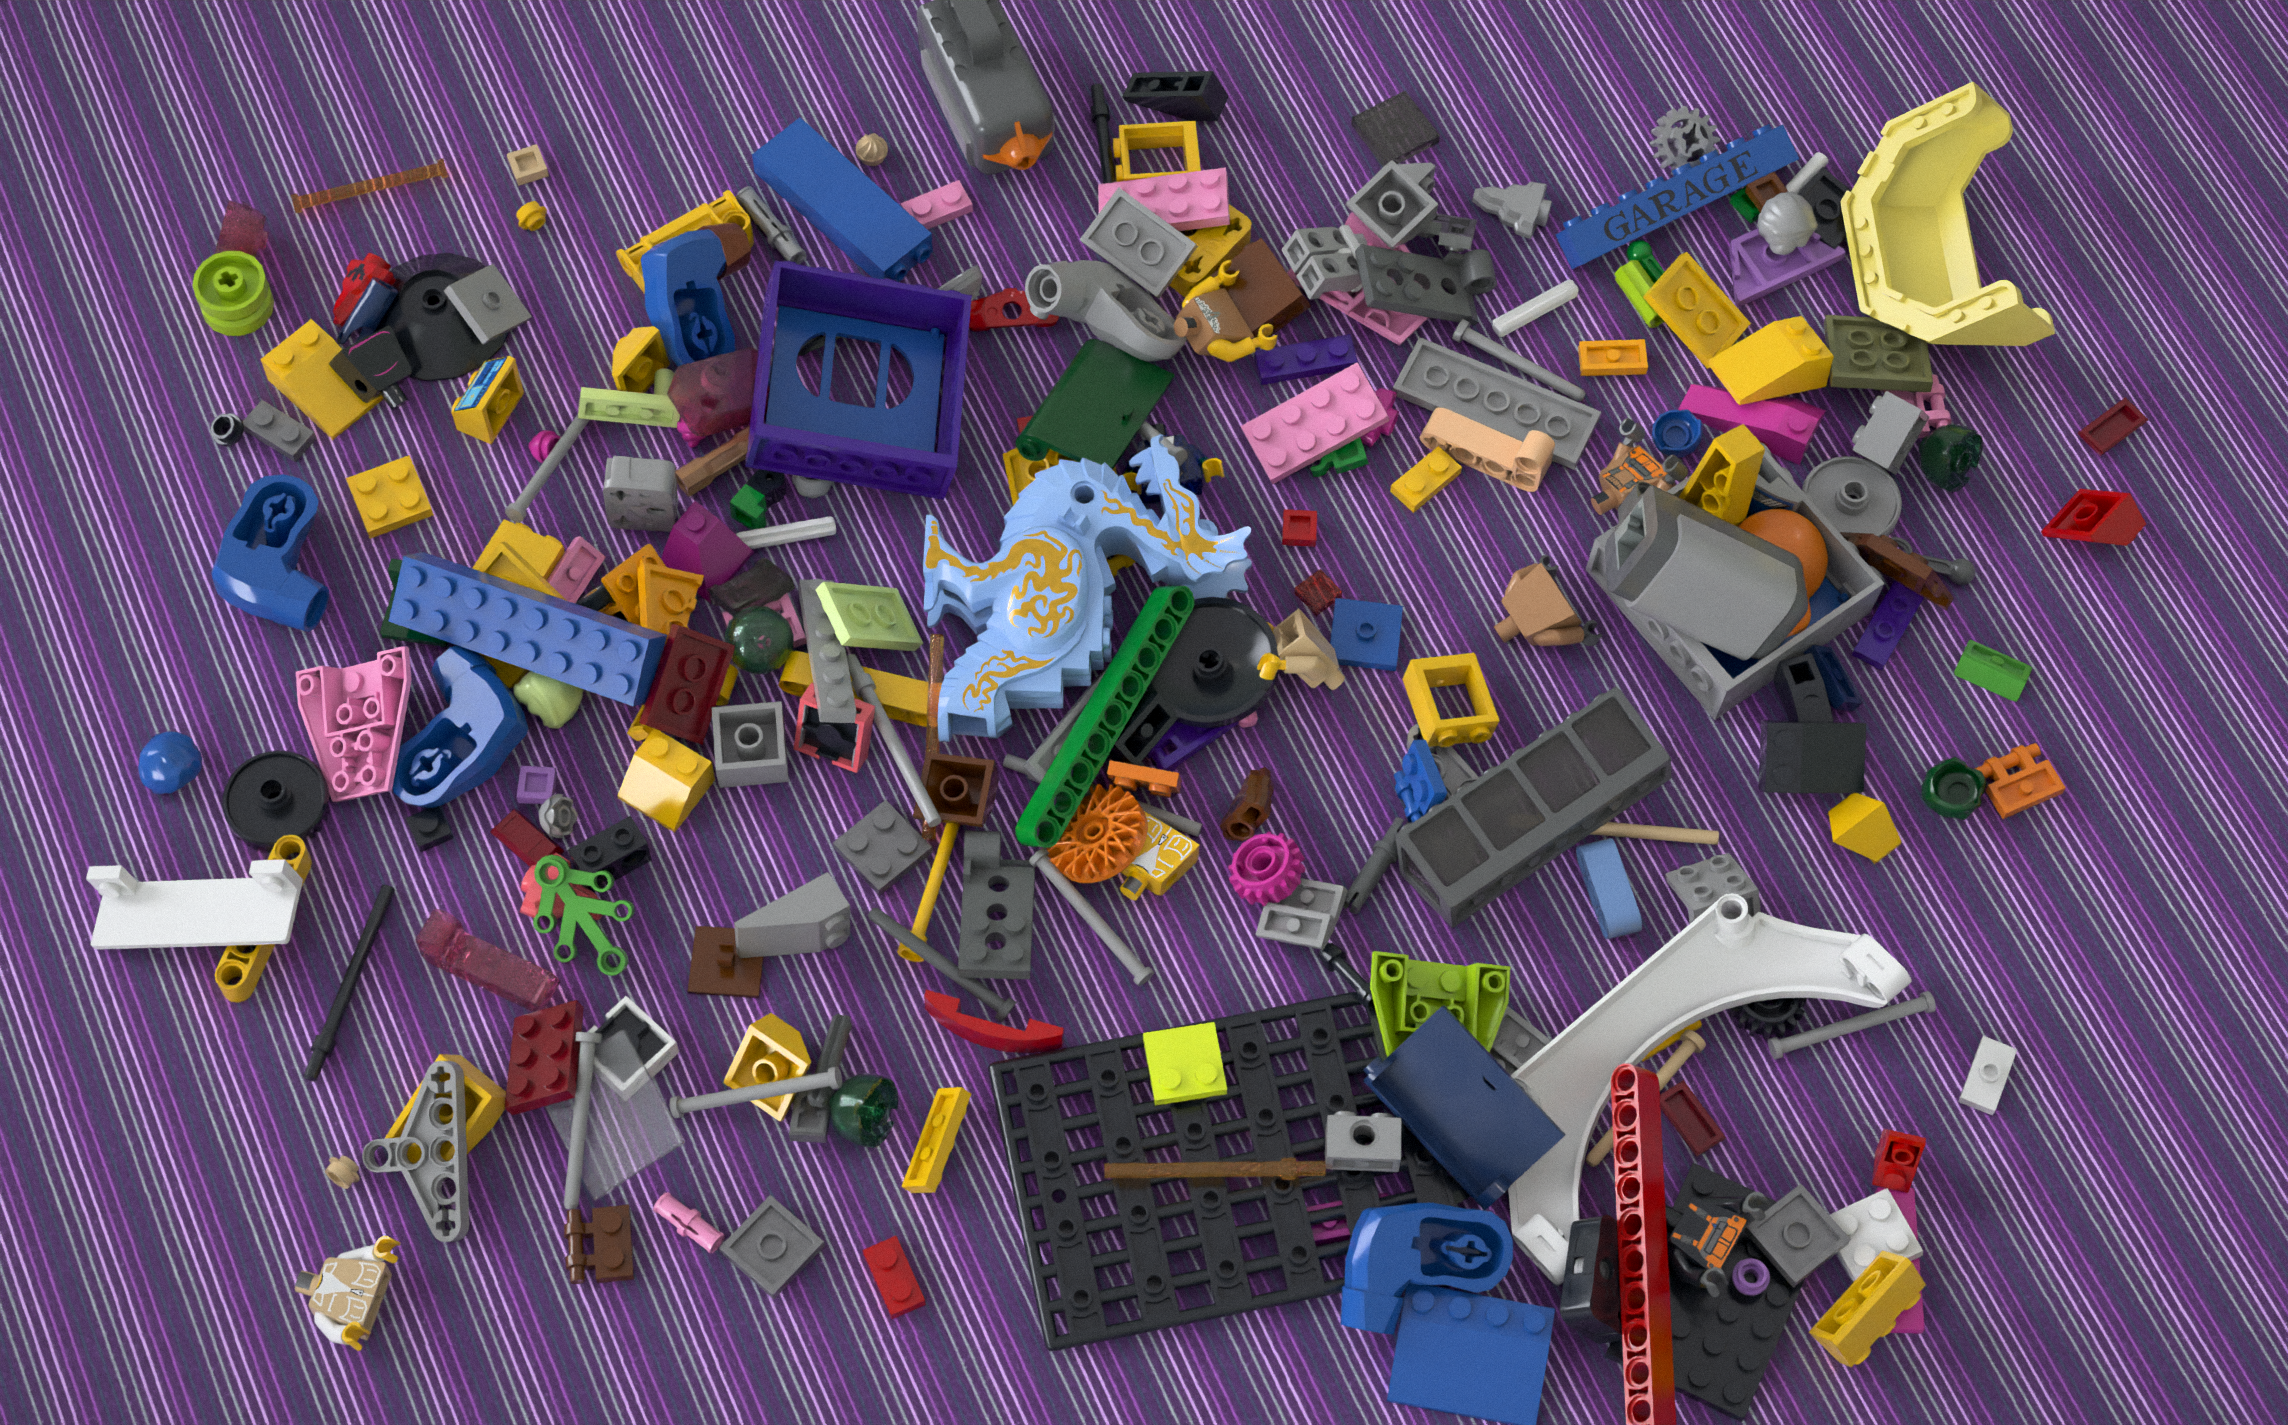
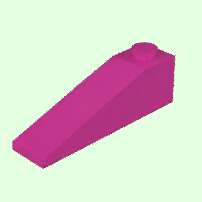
[1678,384,1826,465]

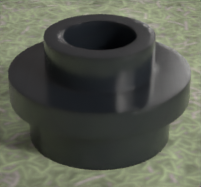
[211,413,244,446]

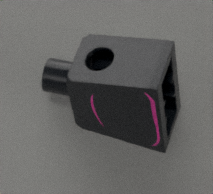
[329,325,412,411]

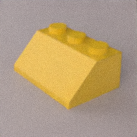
[1809,1250,1926,1367]

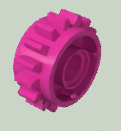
[1228,832,1306,906]

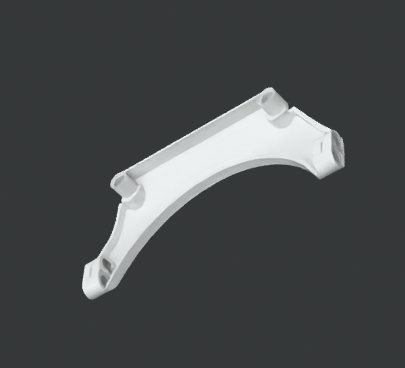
[1508,893,1912,1286]

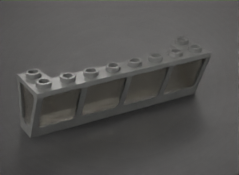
[1396,686,1671,928]

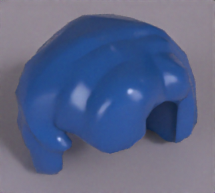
[138,731,202,794]

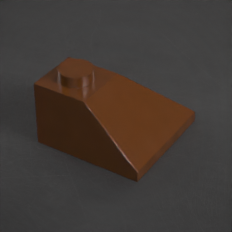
[913,752,999,827]

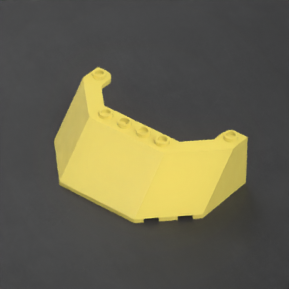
[1840,82,2055,346]

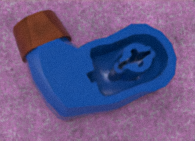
[641,223,751,375]

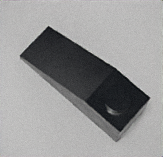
[1122,71,1229,121]

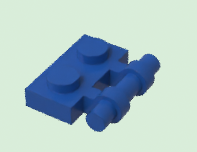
[1394,740,1448,823]

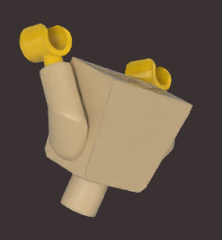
[1257,608,1345,691]

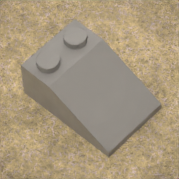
[734,872,850,958]

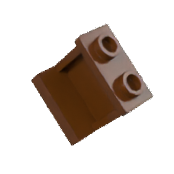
[1210,238,1311,338]

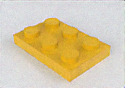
[1643,252,1751,369]

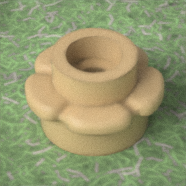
[325,1155,360,1189]

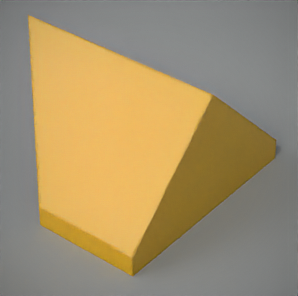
[1827,793,1901,864]

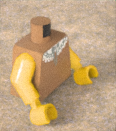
[1174,260,1278,362]

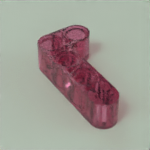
[415,909,560,1012]

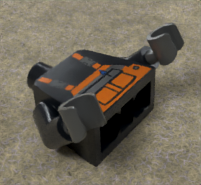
[1665,1192,1770,1297]

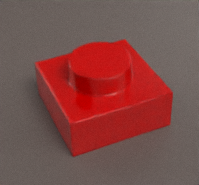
[1282,509,1317,547]

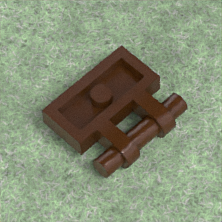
[564,1204,635,1284]

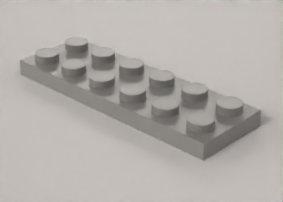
[1392,337,1601,470]

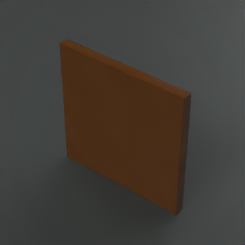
[687,926,764,998]

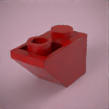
[1872,1129,1926,1193]

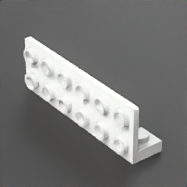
[86,860,303,949]

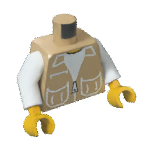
[295,1236,401,1351]

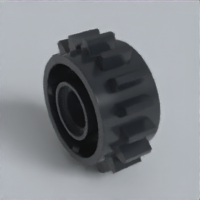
[1729,998,1807,1040]

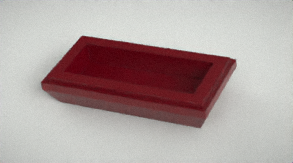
[2078,397,2149,456]
[490,808,565,867]
[1660,1080,1726,1157]

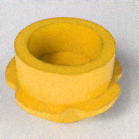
[516,201,547,231]

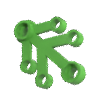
[533,855,635,976]

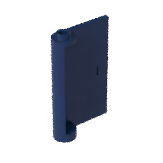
[1363,1005,1566,1210]

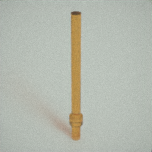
[922,634,944,841]
[1104,1158,1326,1180]

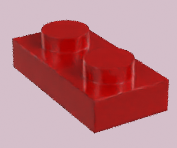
[862,1236,926,1319]

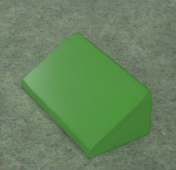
[1954,640,2032,702]

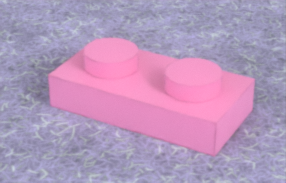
[901,180,973,230]
[546,536,606,603]

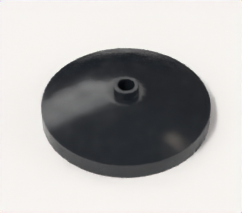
[1146,597,1279,728]

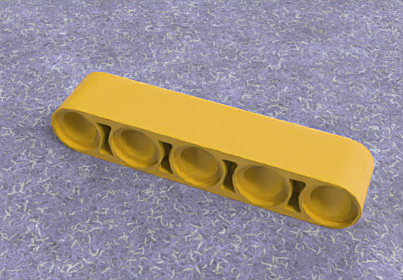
[778,651,942,728]
[215,835,312,1003]

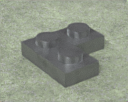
[1417,213,1477,252]

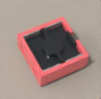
[794,682,875,773]

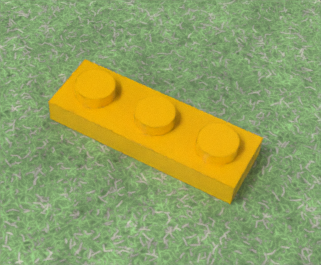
[901,1087,971,1193]

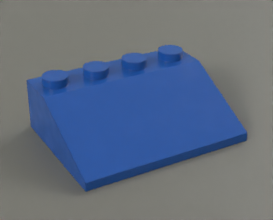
[1386,1283,1555,1425]

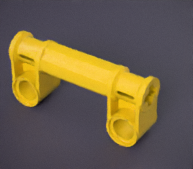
[616,190,754,294]

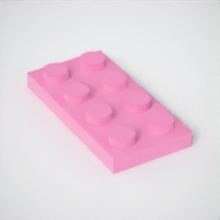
[1098,167,1230,231]
[1240,362,1390,485]

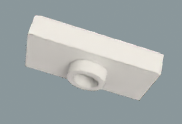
[1958,1036,2017,1116]

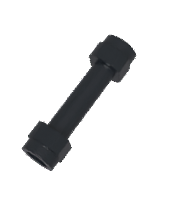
[1318,943,1375,1011]

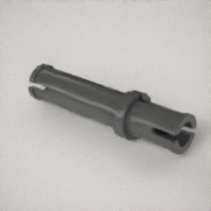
[1343,817,1408,914]

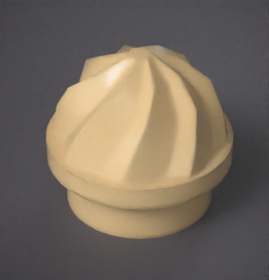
[856,133,888,166]

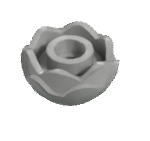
[792,475,834,498]
[539,794,577,838]

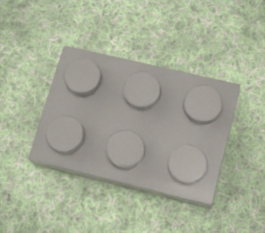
[1080,187,1198,299]

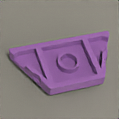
[1729,228,1846,308]

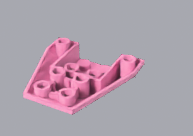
[296,646,411,803]

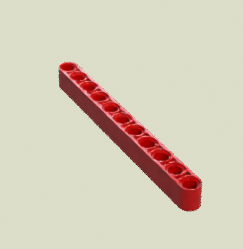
[1611,1063,1676,1425]

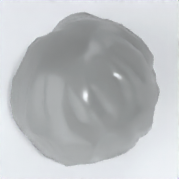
[1757,191,1818,255]

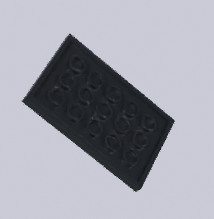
[1604,1163,1805,1423]

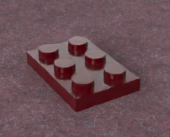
[639,624,736,745]
[504,1000,584,1116]

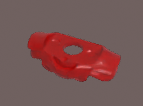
[969,288,1059,332]

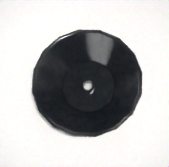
[374,253,509,381]

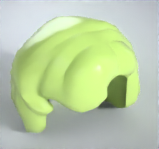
[513,671,583,729]

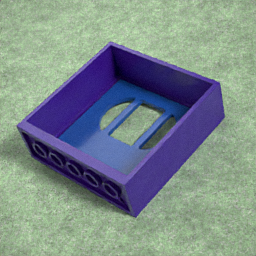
[745,261,972,500]

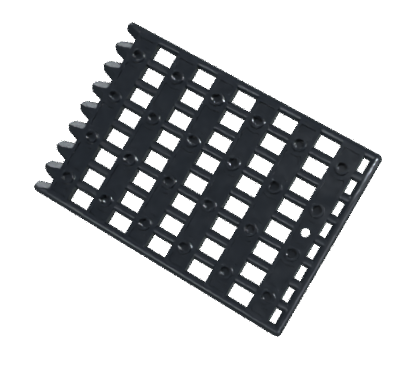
[988,991,1471,1352]

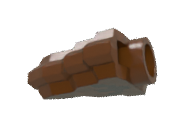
[1219,767,1274,841]

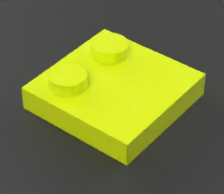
[1143,1022,1227,1106]

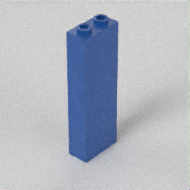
[752,117,933,282]

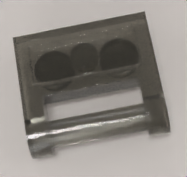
[706,557,795,620]

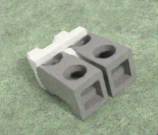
[1281,225,1367,299]

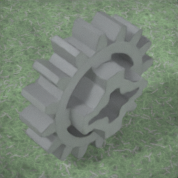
[1650,106,1720,176]

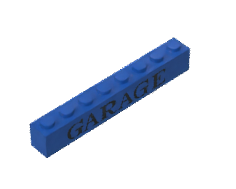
[1555,124,1799,269]

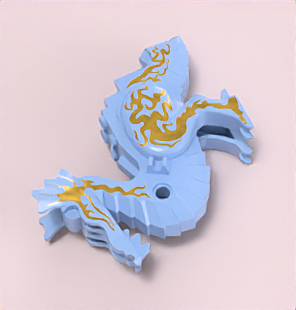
[923,434,1252,742]

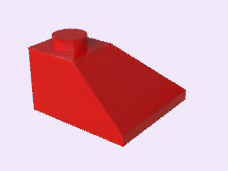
[2041,489,2146,546]

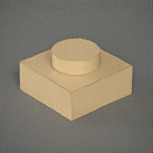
[507,144,549,186]

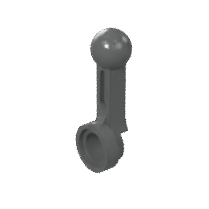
[1891,537,1975,585]

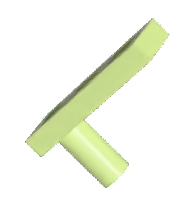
[578,369,682,428]

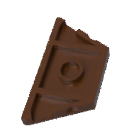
[1840,532,1954,611]

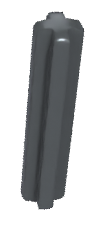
[807,1014,852,1108]

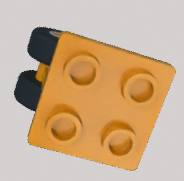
[576,544,666,626]

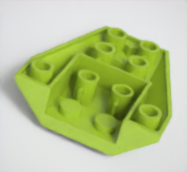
[1370,951,1511,1057]

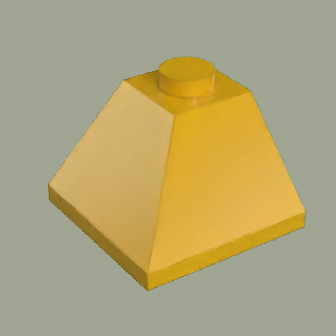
[612,326,670,393]
[723,1013,811,1122]

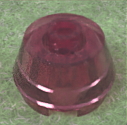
[215,200,269,258]

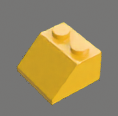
[617,729,715,833]

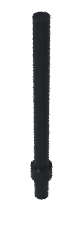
[1090,84,1116,184]
[303,885,395,1082]

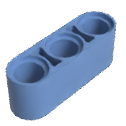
[1576,838,1642,940]

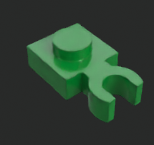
[1310,437,1369,477]

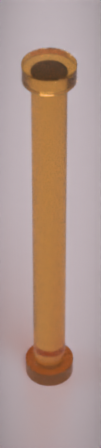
[291,158,448,213]

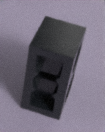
[568,816,652,892]

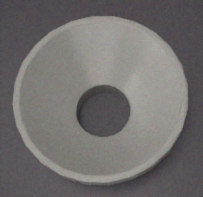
[937,265,983,301]

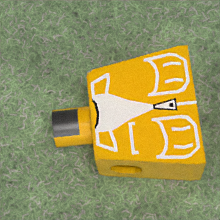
[1120,811,1200,901]

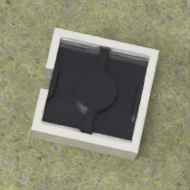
[579,996,679,1102]

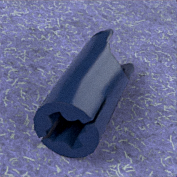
[337,277,398,345]

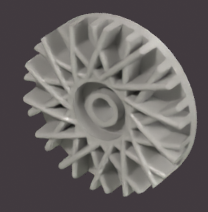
[1802,456,1902,537]

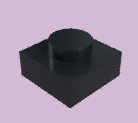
[406,806,453,852]

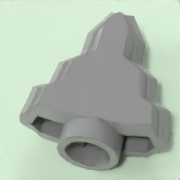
[1472,181,1552,239]

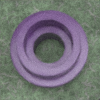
[1732,1258,1770,1296]

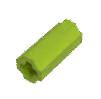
[1614,260,1664,328]

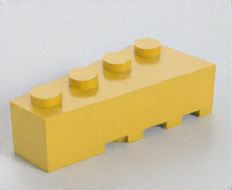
[1679,424,1765,527]

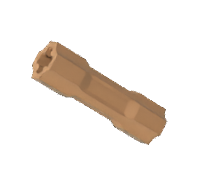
[675,425,750,496]

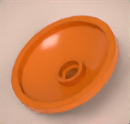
[1738,509,1828,598]

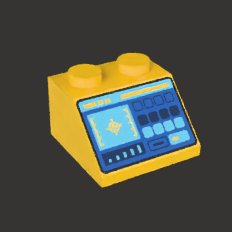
[451,356,524,445]

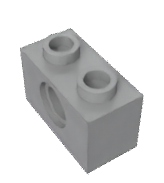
[1325,1111,1401,1172]

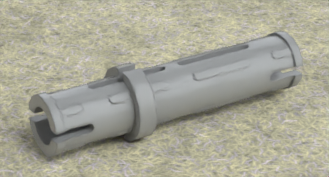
[736,186,806,265]

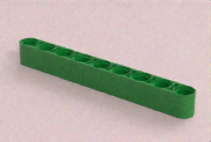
[1015,586,1194,848]

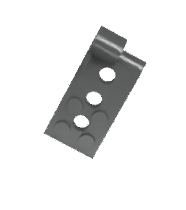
[1355,244,1497,325]
[958,830,1035,979]

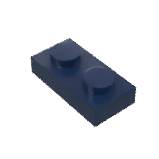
[1803,645,1862,711]

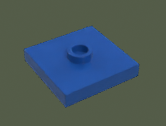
[1330,598,1403,671]

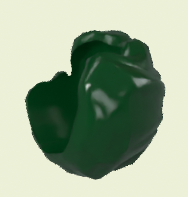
[1921,757,1986,820]

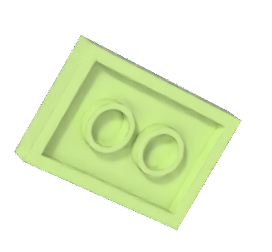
[816,582,923,651]

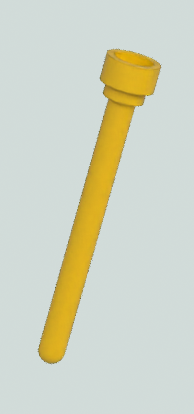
[897,823,960,962]

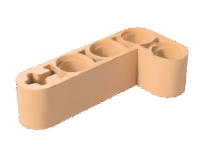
[1420,407,1555,492]

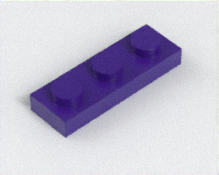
[1254,334,1358,385]

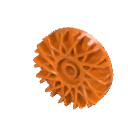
[1046,784,1148,883]

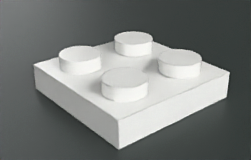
[1830,1188,1923,1282]

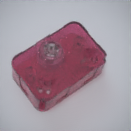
[667,347,769,437]

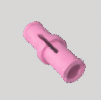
[653,1192,725,1254]

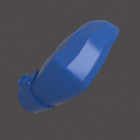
[211,474,329,632]
[392,645,529,808]
[1340,1203,1513,1334]

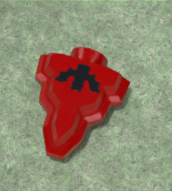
[333,253,396,328]

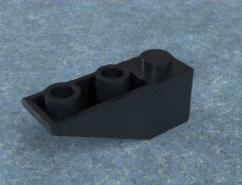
[1773,653,1834,722]

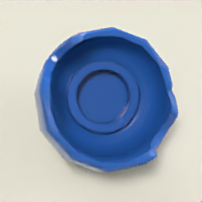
[1652,409,1703,458]

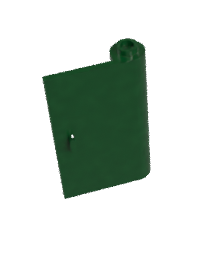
[1016,339,1175,470]

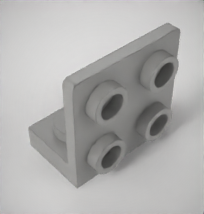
[1665,853,1761,923]

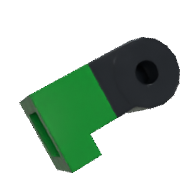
[729,469,786,530]

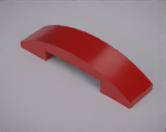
[924,990,1064,1053]

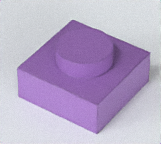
[516,766,557,804]

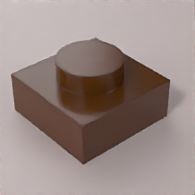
[1745,172,1788,213]

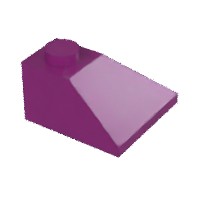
[661,501,754,604]

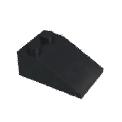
[1759,720,1866,793]

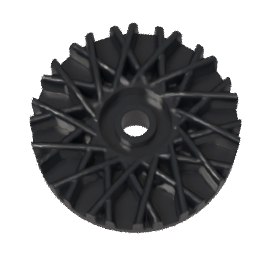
[222,750,331,853]

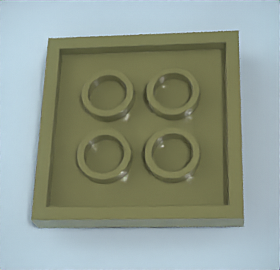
[1824,315,1933,392]

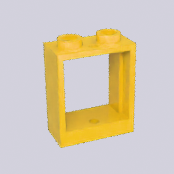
[1113,121,1201,182]
[1402,653,1500,747]

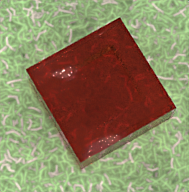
[1294,569,1342,616]

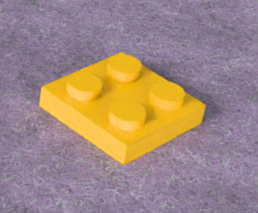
[346,455,434,539]

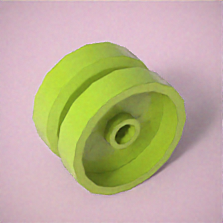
[192,251,274,336]

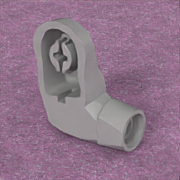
[1025,260,1187,362]

